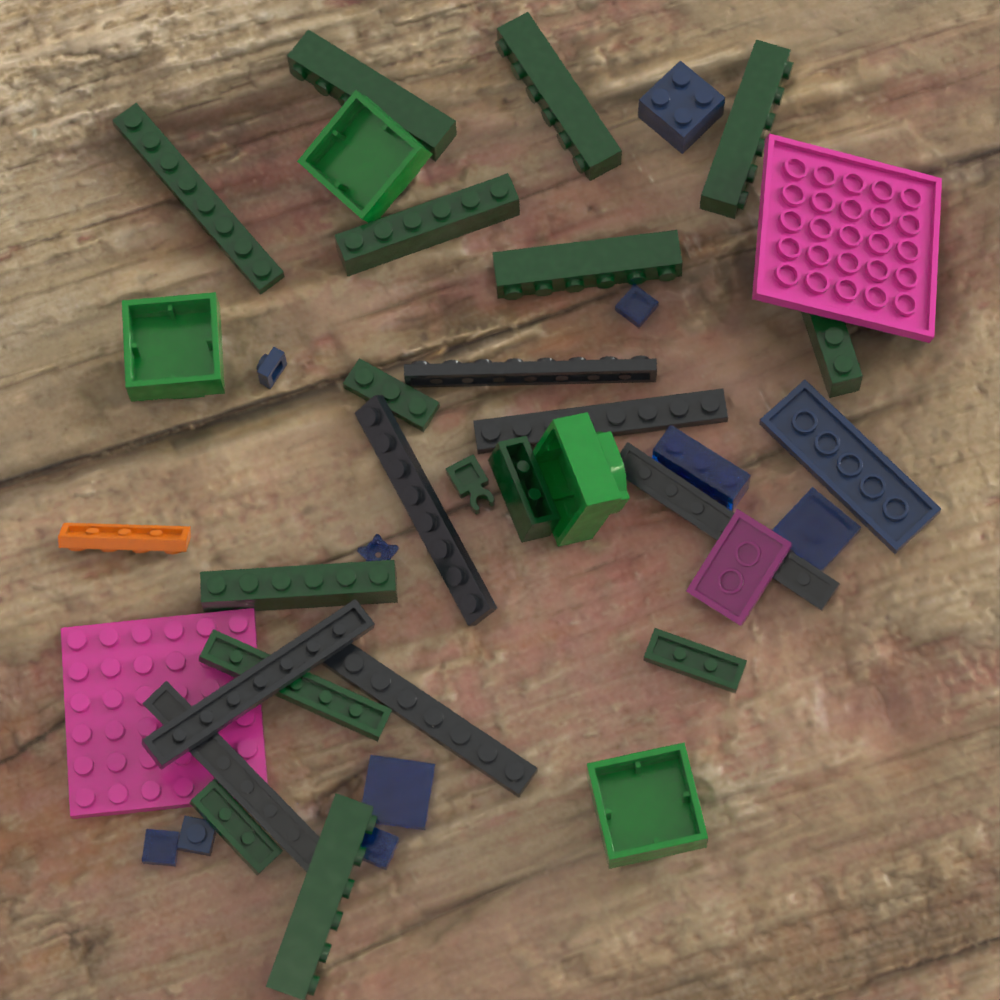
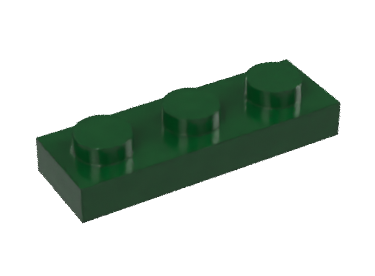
[343,358,440,432]
[643,628,747,694]
[189,779,283,875]

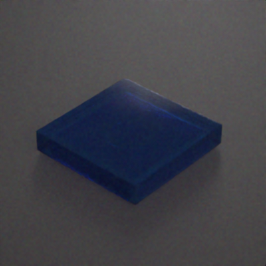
[772,487,861,572]
[362,755,436,830]

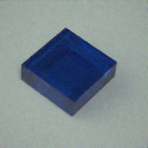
[615,284,659,328]
[142,829,180,867]

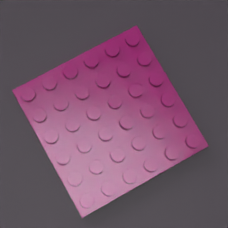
[752,133,942,343]
[61,608,268,819]

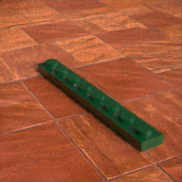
[112,103,285,295]

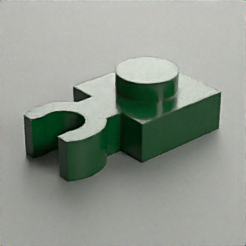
[446,454,495,514]

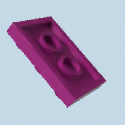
[686,509,793,626]

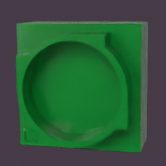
[297,90,433,223]
[122,292,225,402]
[533,412,630,547]
[586,742,708,869]

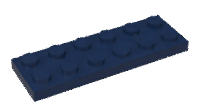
[759,380,941,554]

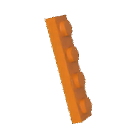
[58,523,191,554]

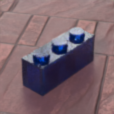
[652,425,751,512]

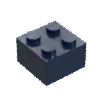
[638,61,725,154]

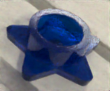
[357,534,399,561]

